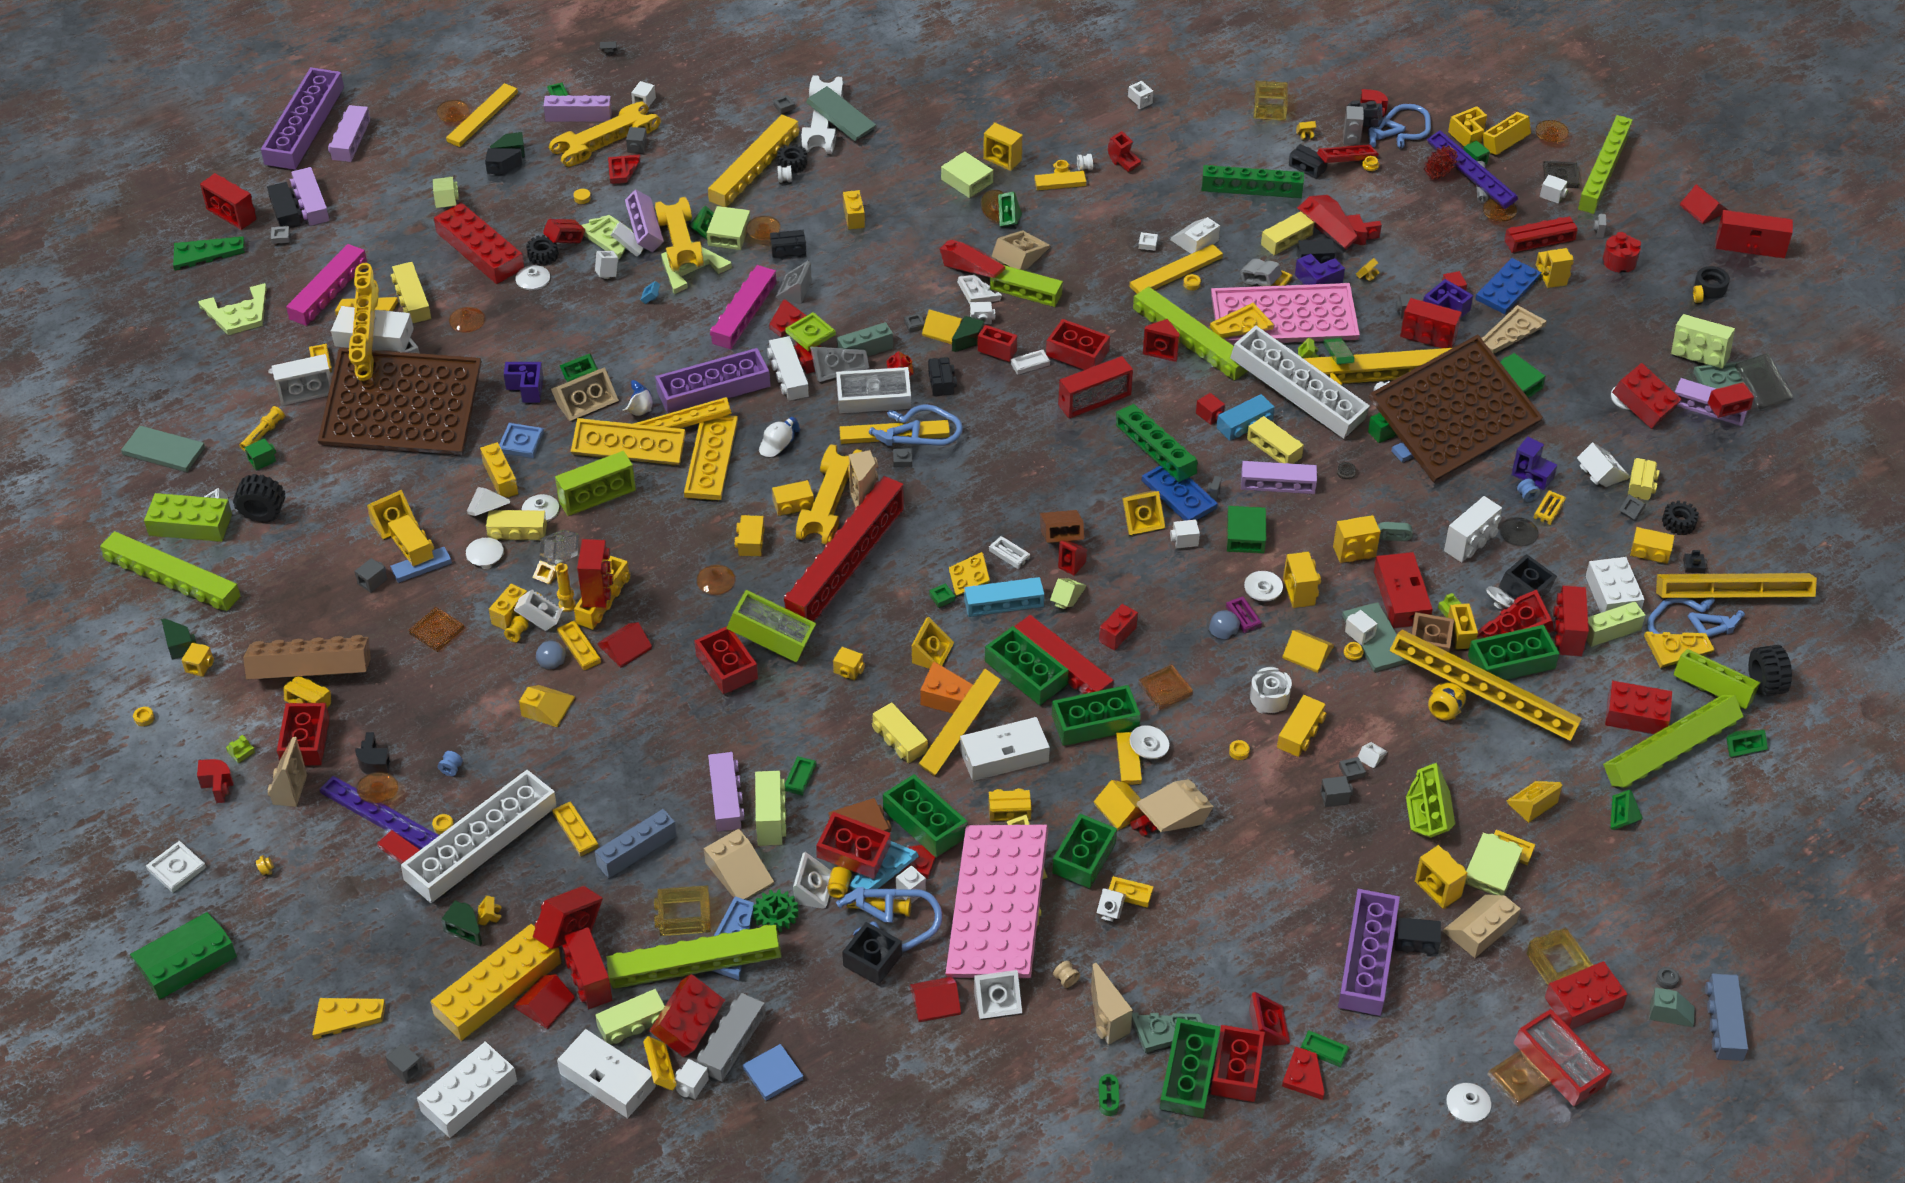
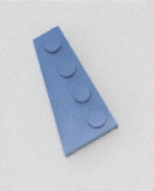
[712,896,754,980]

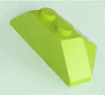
[1406,763,1455,838]

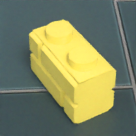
[1628,458,1659,500]

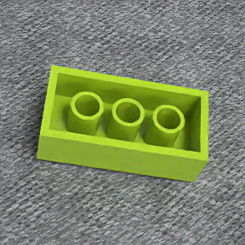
[555,451,636,516]
[144,493,232,542]

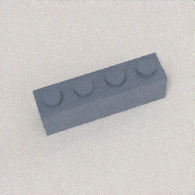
[595,809,677,878]
[1705,974,1748,1061]

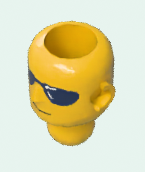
[1428,682,1467,721]

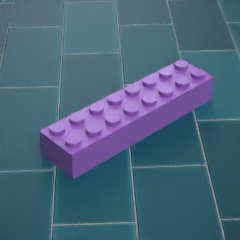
[261,67,344,170]

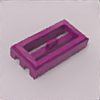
[1226,597,1262,633]

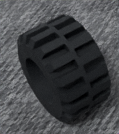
[233,474,286,523]
[1748,645,1792,697]

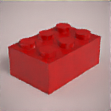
[200,173,256,230]
[1400,298,1462,348]
[1046,319,1110,370]
[1612,363,1682,429]
[577,539,613,608]
[1553,586,1589,657]
[694,626,758,695]
[1605,680,1672,734]
[277,703,330,765]
[816,812,891,879]
[532,886,603,949]
[562,927,613,1009]
[1545,961,1628,1030]
[649,974,725,1057]
[1211,1025,1265,1102]

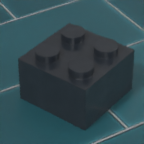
[1498,554,1557,600]
[842,922,902,985]

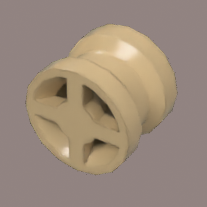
[1053,961,1080,988]

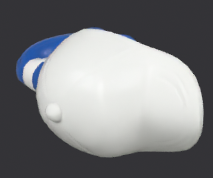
[623,380,653,416]
[759,417,801,457]

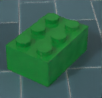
[1052,814,1117,888]

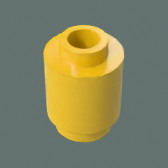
[827,866,852,898]

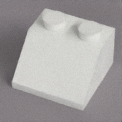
[1170,217,1220,254]
[1577,442,1630,487]

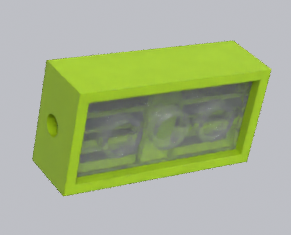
[726,590,816,662]

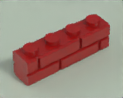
[1504,216,1578,253]

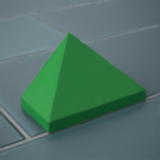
[998,192,1022,227]
[688,206,714,240]
[559,353,598,382]
[1726,729,1768,757]
[1610,789,1643,830]

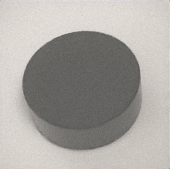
[1656,967,1679,989]

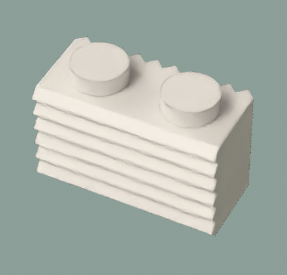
[514,590,562,631]

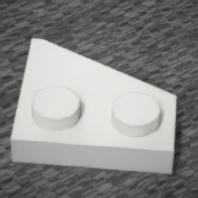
[957,275,1002,304]

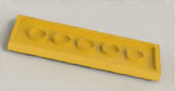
[684,415,738,500]
[571,418,686,466]

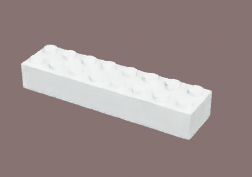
[1230,326,1370,439]
[401,770,557,903]

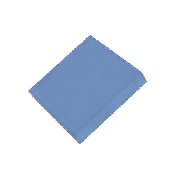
[499,423,544,458]
[743,1044,803,1101]

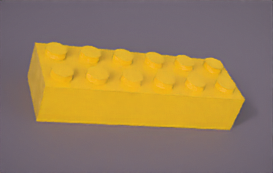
[430,924,561,1041]

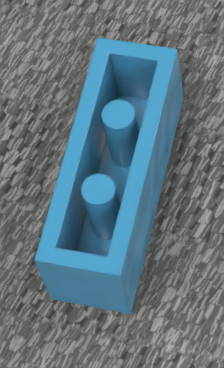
[1217,394,1274,441]

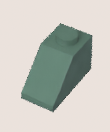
[1649,987,1695,1027]

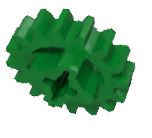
[753,889,799,932]

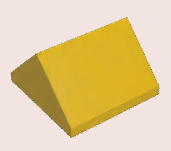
[922,309,963,344]
[367,490,415,539]
[912,617,954,669]
[1282,630,1334,673]
[1094,780,1145,831]
[1506,781,1562,823]

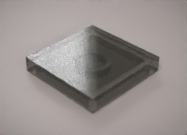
[1543,161,1580,189]

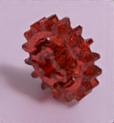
[1424,145,1458,180]

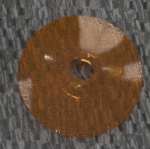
[436,100,469,122]
[1535,120,1569,142]
[981,190,1004,222]
[1483,199,1517,222]
[746,216,781,240]
[449,307,484,333]
[697,565,735,595]
[357,772,398,803]

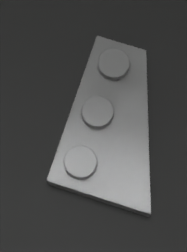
[811,347,869,382]

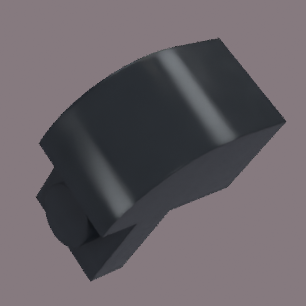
[355,732,391,776]

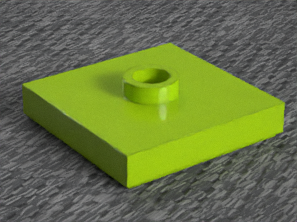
[786,312,836,351]

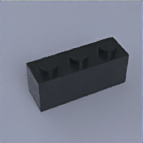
[267,182,302,228]

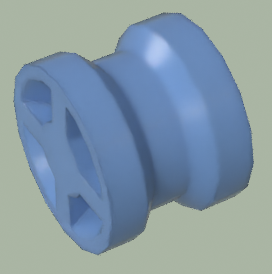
[1517,478,1541,502]
[438,751,463,776]

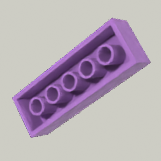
[655,348,770,414]
[1338,889,1400,1016]

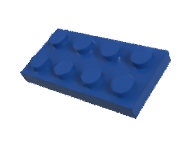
[1475,258,1542,314]
[1141,466,1218,521]

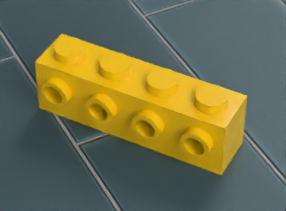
[574,556,630,630]

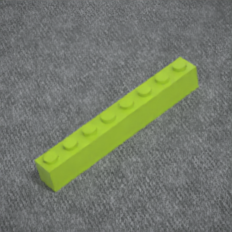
[1578,115,1633,214]
[1133,286,1248,381]
[100,531,241,612]
[1603,695,1743,788]
[606,925,782,989]

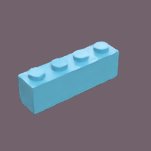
[964,577,1044,617]

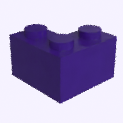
[1295,254,1345,285]
[1423,279,1473,319]
[504,362,544,403]
[1511,436,1557,490]

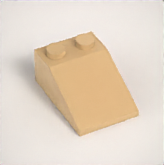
[991,230,1050,270]
[268,737,307,807]
[1136,779,1214,832]
[704,828,774,900]
[1091,963,1133,1045]

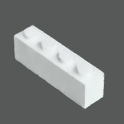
[767,336,809,401]

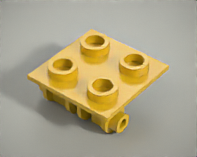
[949,552,990,597]

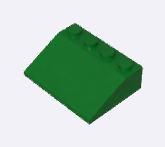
[130,912,237,1000]

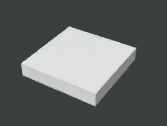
[146,841,206,893]

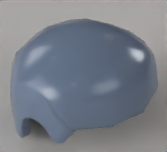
[1209,610,1240,640]
[536,640,567,669]

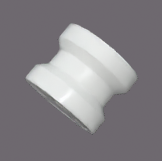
[1077,154,1093,171]
[777,165,792,183]

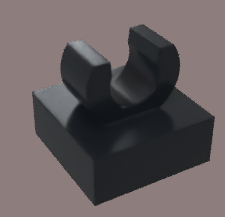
[1683,550,1706,573]

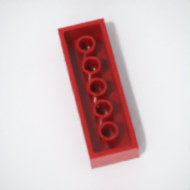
[434,202,524,284]

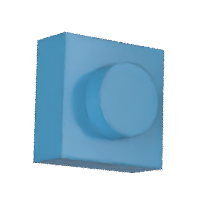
[640,281,660,304]

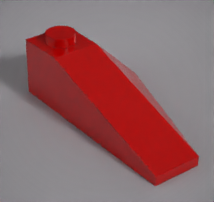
[1297,195,1358,250]
[939,240,1005,278]
[1477,589,1555,639]

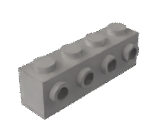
[697,993,765,1082]

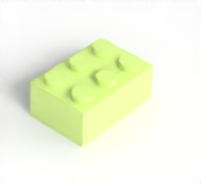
[1671,314,1735,369]
[755,771,786,846]

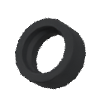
[1694,266,1730,298]

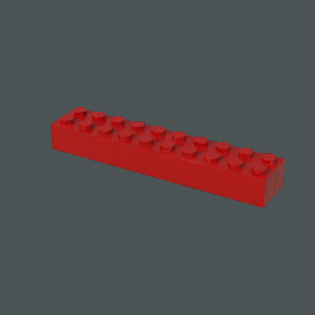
[784,476,904,622]

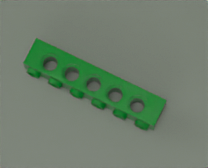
[1201,165,1304,198]
[1116,404,1198,482]

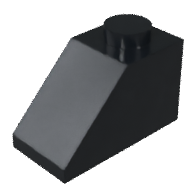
[485,148,523,174]

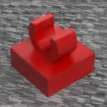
[1129,815,1156,836]

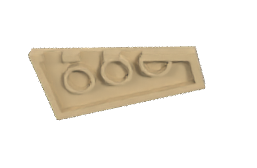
[1482,305,1547,354]

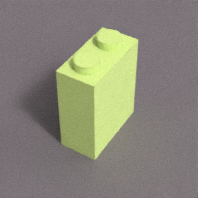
[941,152,993,198]
[707,206,751,250]
[1465,833,1523,895]

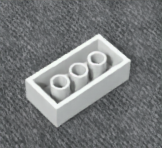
[417,1042,517,1138]

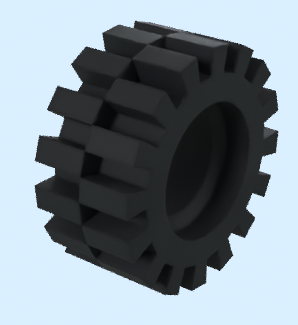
[777,144,807,174]
[526,235,559,266]
[1662,500,1699,535]

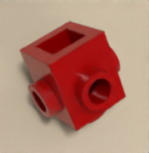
[887,351,914,377]

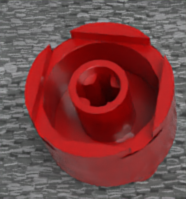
[1603,232,1641,273]

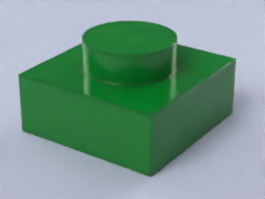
[929,583,955,608]

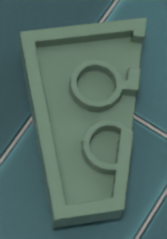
[1132,1013,1203,1053]

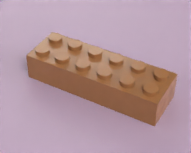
[243,635,371,679]

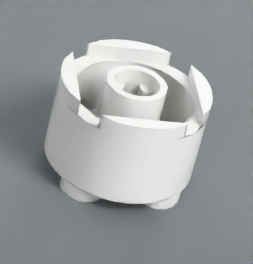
[1250,667,1292,713]

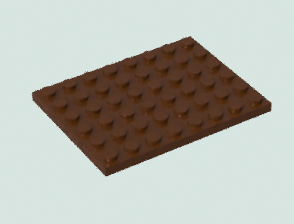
[1368,334,1543,482]
[318,348,482,455]

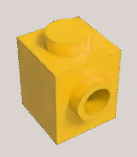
[181,643,214,677]
[833,647,865,680]

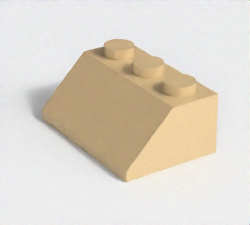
[551,367,619,421]
[849,450,878,508]
[1443,895,1521,958]

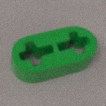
[1098,1074,1119,1116]

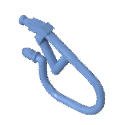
[1368,104,1431,149]
[869,404,963,446]
[1647,597,1745,637]
[836,887,942,952]

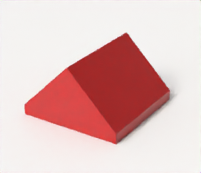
[1680,184,1728,224]
[1143,319,1180,362]
[597,622,652,668]
[514,974,575,1029]
[910,977,961,1022]
[1249,992,1290,1047]

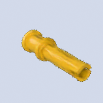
[239,406,285,452]
[555,563,576,612]
[504,593,544,642]
[847,897,911,917]

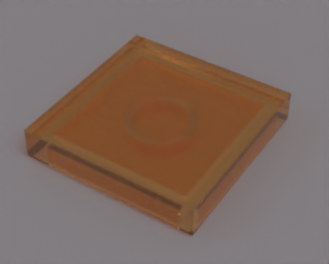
[409,607,465,652]
[1138,664,1193,710]
[1487,1051,1551,1106]

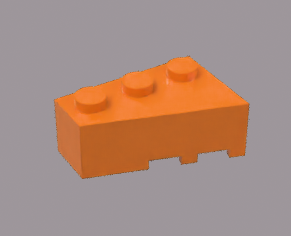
[920,661,982,720]

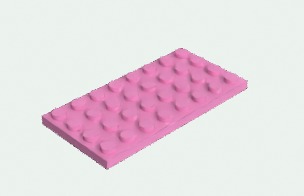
[1211,283,1360,345]
[946,825,1049,978]

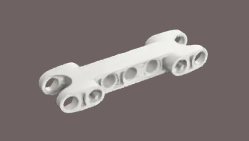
[801,75,843,154]

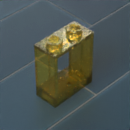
[1253,81,1288,120]
[654,885,711,936]
[1526,927,1593,984]

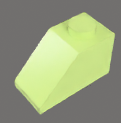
[1050,578,1086,609]

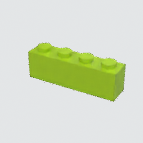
[990,265,1063,307]
[1673,649,1760,709]

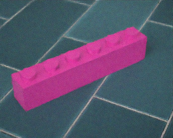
[286,244,367,326]
[710,265,777,349]

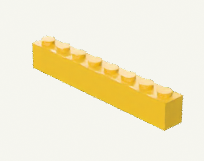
[708,114,799,207]
[1656,573,1817,598]

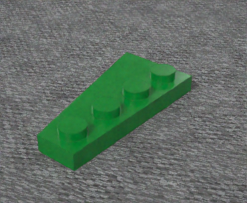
[173,236,245,271]

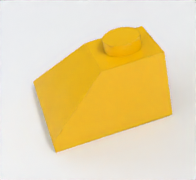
[1122,491,1165,535]
[519,685,575,727]

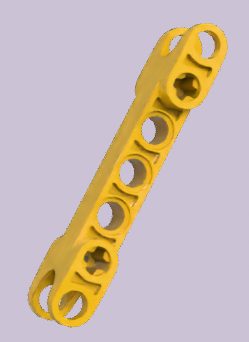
[549,101,661,167]
[655,197,704,272]
[349,263,379,381]
[796,444,863,545]

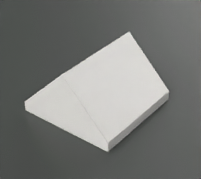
[467,487,510,516]
[793,852,831,909]
[974,970,1022,1019]

